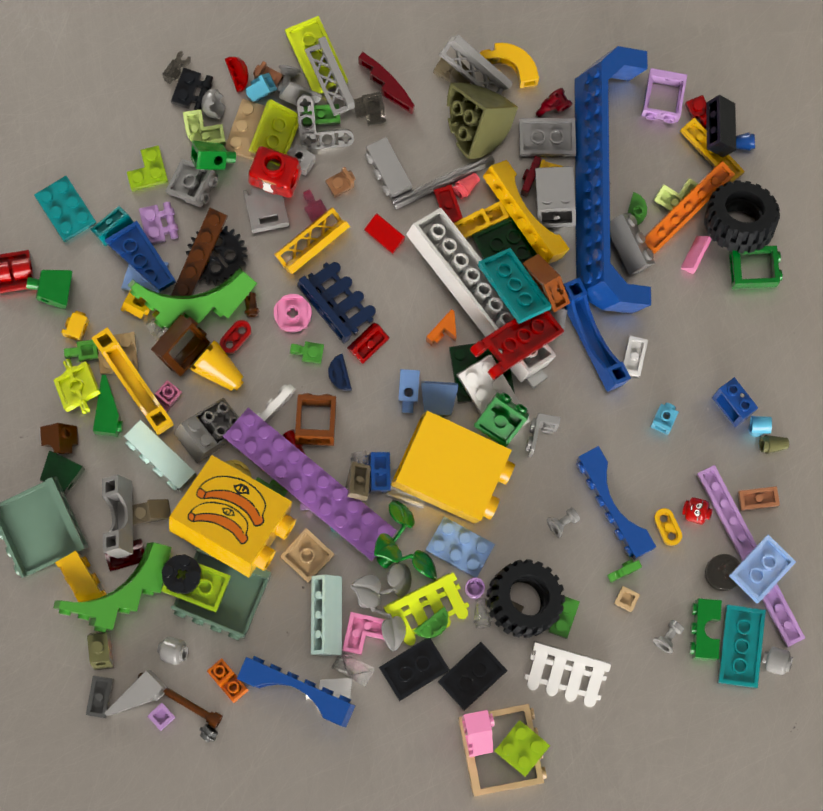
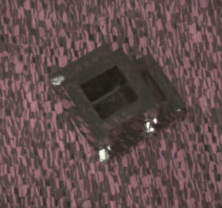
[354,91,386,126]

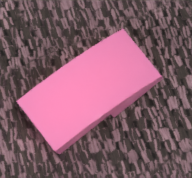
[155,380,182,413]

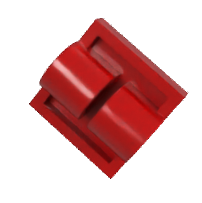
[0,250,34,293]

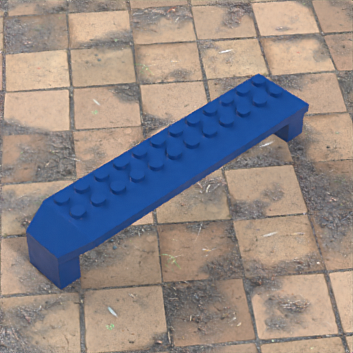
[575,46,651,314]

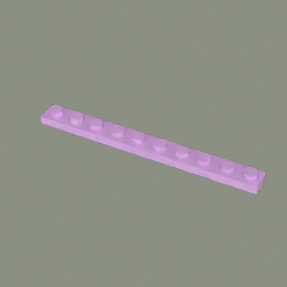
[697,465,805,647]

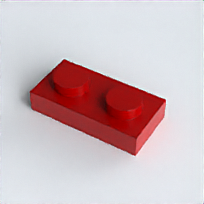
[433,185,463,223]

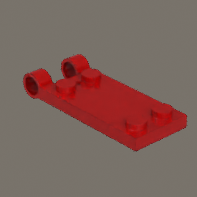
[470,311,564,380]

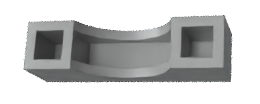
[102,475,133,559]

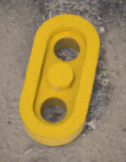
[654,508,682,546]

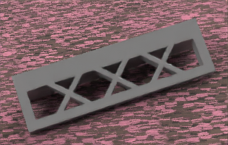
[439,35,513,95]
[305,36,355,116]

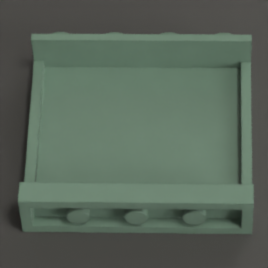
[0,476,89,578]
[171,547,271,641]

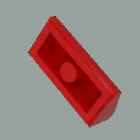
[364,213,405,254]
[347,323,390,364]

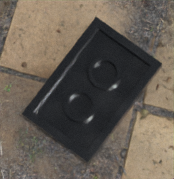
[379,638,450,702]
[438,642,508,711]

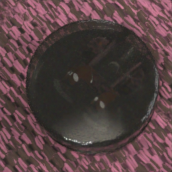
[705,554,740,591]

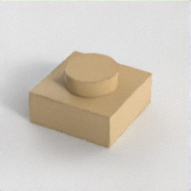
[614,586,640,612]

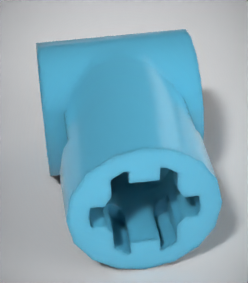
[748,416,772,437]

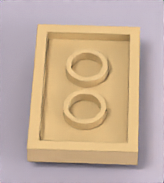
[225,99,265,161]

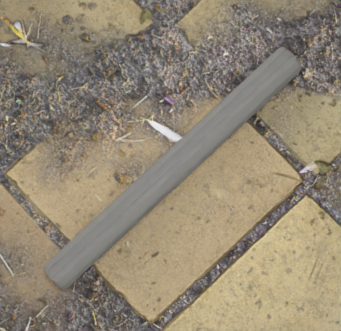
[392,154,495,209]

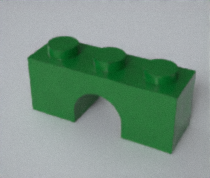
[690,598,722,661]

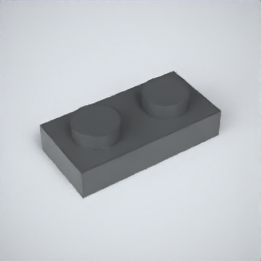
[86,676,113,718]

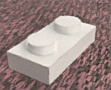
[623,336,648,377]

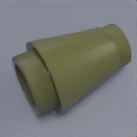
[759,435,789,454]

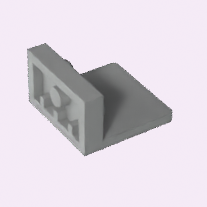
[525,413,561,457]

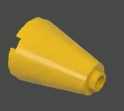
[190,340,244,391]

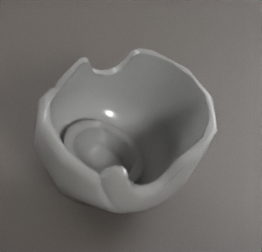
[201,89,225,119]

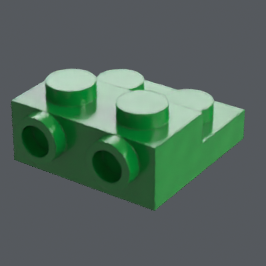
[474,392,529,447]

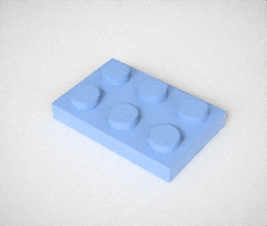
[425,516,495,578]
[729,535,796,603]

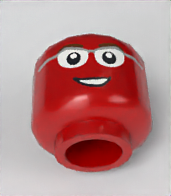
[682,497,713,525]

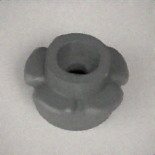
[200,724,218,742]

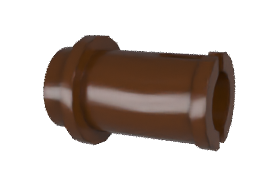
[244,292,260,318]

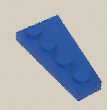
[104,221,176,292]

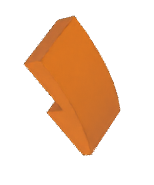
[207,658,249,703]

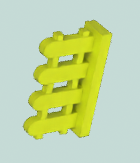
[382,572,469,646]

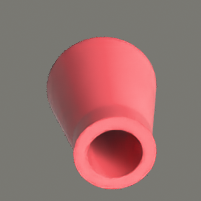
[453,172,480,199]

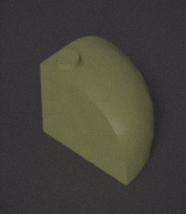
[447,82,518,159]

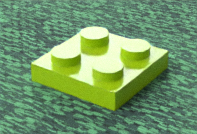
[494,720,550,777]

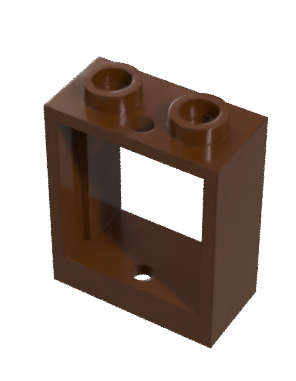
[151,315,211,377]

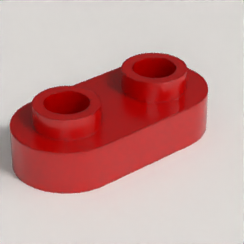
[220,320,251,355]

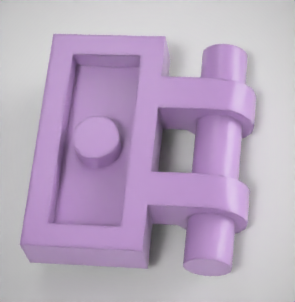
[139,202,179,245]

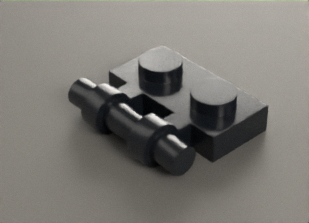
[171,67,213,110]

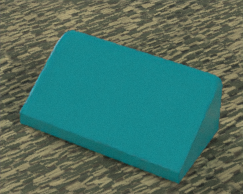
[90,206,133,246]

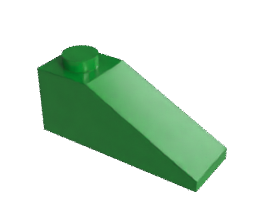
[93,375,123,437]

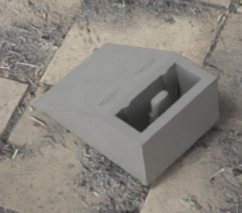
[535,166,576,228]
[174,398,239,463]

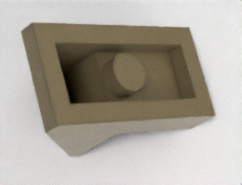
[433,57,471,84]
[345,462,371,501]
[132,499,171,525]

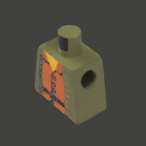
[87,631,114,671]

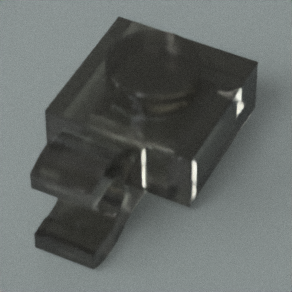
[162,51,191,84]

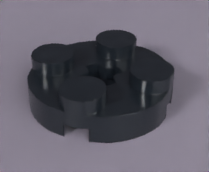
[162,554,202,594]

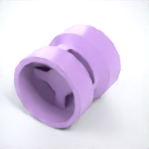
[465,578,485,599]

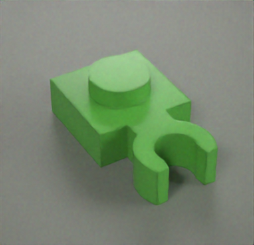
[607,559,642,582]

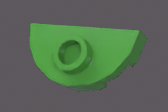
[628,192,647,226]
[413,606,448,638]

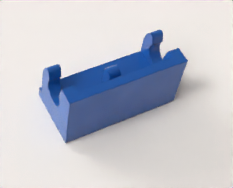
[368,452,391,494]

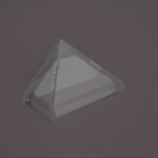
[331,651,375,687]

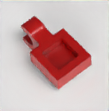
[685,95,706,129]

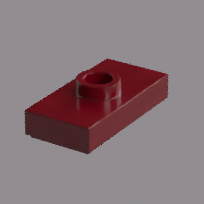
[520,156,542,197]

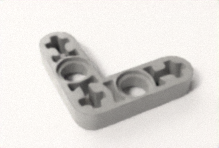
[297,94,354,150]

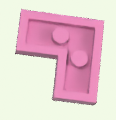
[342,612,386,655]

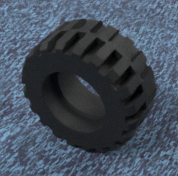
[704,180,780,253]
[486,559,565,638]

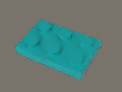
[34,176,96,242]

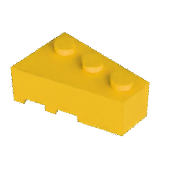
[55,551,107,602]

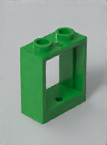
[729,245,783,289]

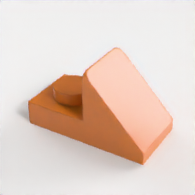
[426,309,456,346]

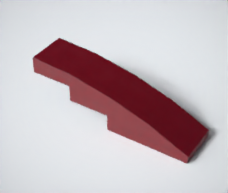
[358,51,415,114]

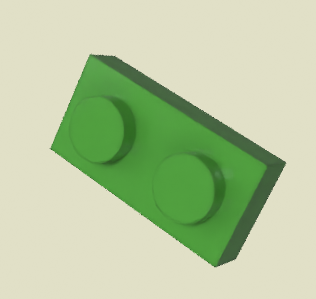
[302,104,340,127]
[548,596,580,639]

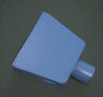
[399,369,420,413]
[421,381,458,418]

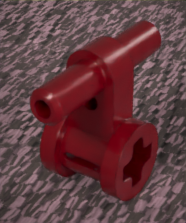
[536,88,573,117]

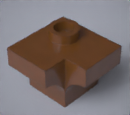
[40,423,78,455]

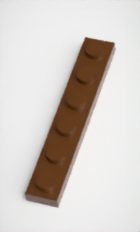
[171,208,228,316]

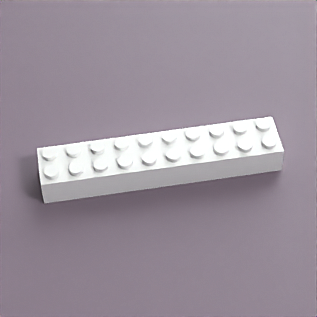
[406,208,556,382]

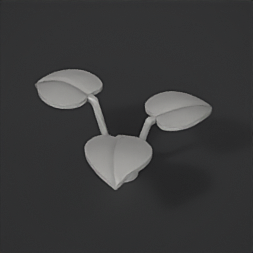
[350,563,412,651]

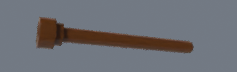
[138,673,223,729]

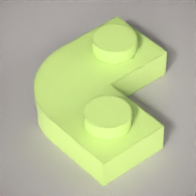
[183,109,226,144]
[653,178,698,211]

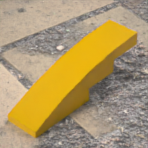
[454,201,511,239]

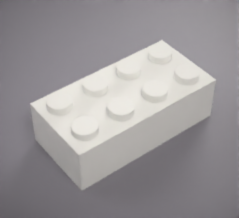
[456,355,531,426]

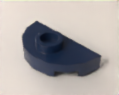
[328,353,352,391]

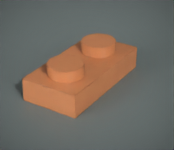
[738,486,780,511]

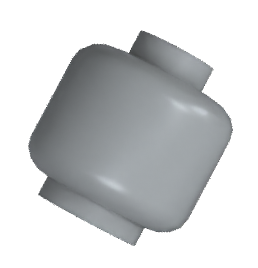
[157,637,188,665]
[763,647,793,675]

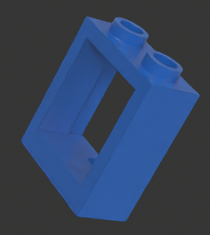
[712,377,758,428]

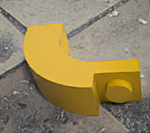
[480,43,539,88]

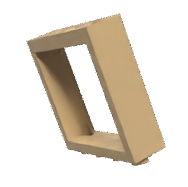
[458,704,547,797]

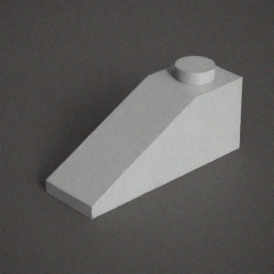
[105,670,167,716]

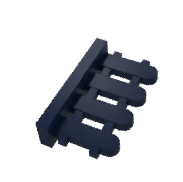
[297,262,376,344]

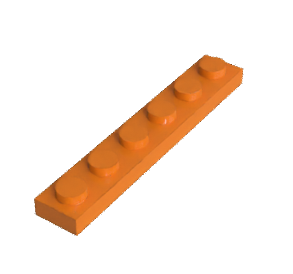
[645,161,735,254]

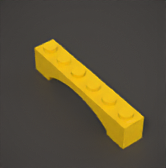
[483,160,570,264]
[92,327,174,436]

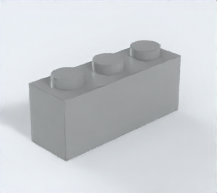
[365,137,412,200]
[610,213,655,275]

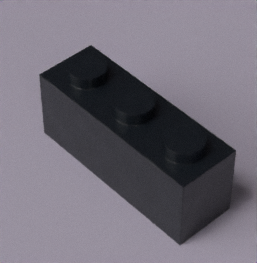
[706,95,736,158]

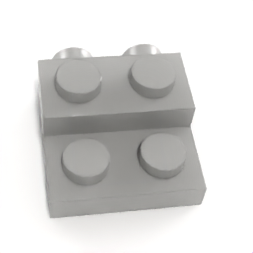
[166,159,218,208]

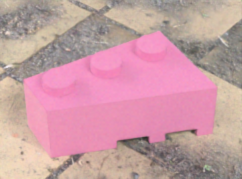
[462,710,495,757]

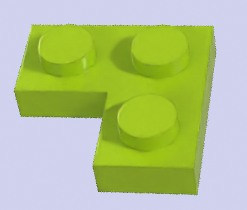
[127,145,168,191]

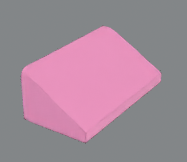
[681,236,712,274]

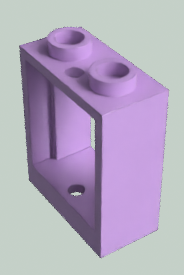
[641,68,687,123]

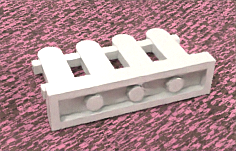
[524,641,611,707]

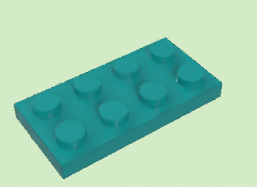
[478,248,552,324]
[718,605,766,688]

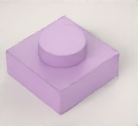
[147,703,176,731]

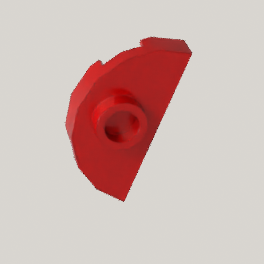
[225,57,248,92]

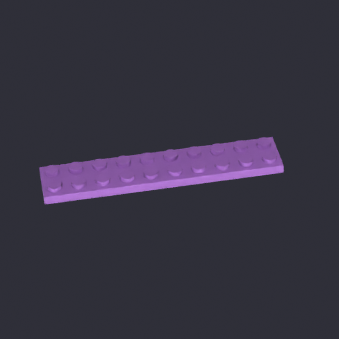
[223,408,397,561]

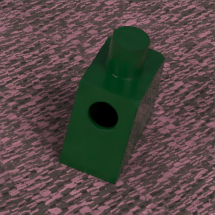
[40,451,85,494]

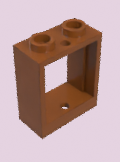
[522,254,570,313]
[295,393,336,446]

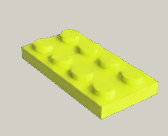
[284,16,348,94]

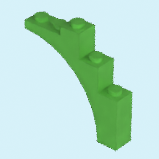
[128,268,257,329]
[53,542,172,633]

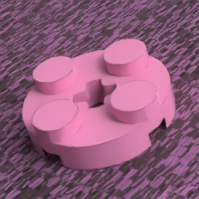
[274,294,312,332]

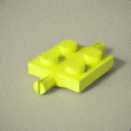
[53,359,101,414]

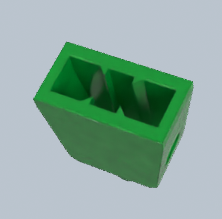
[190,140,236,170]
[26,270,72,309]

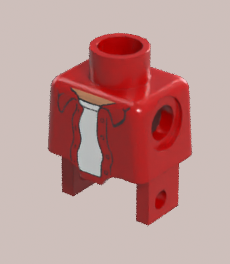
[248,146,302,198]

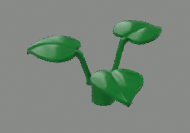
[374,500,437,580]

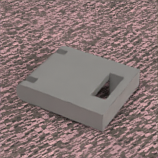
[243,188,289,234]

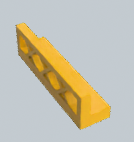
[274,207,350,274]

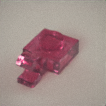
[303,189,330,223]

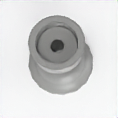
[276,65,300,93]
[547,507,580,538]
[653,620,684,654]

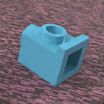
[246,73,278,102]
[650,403,679,435]

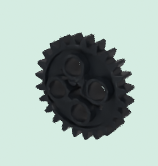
[186,226,248,286]

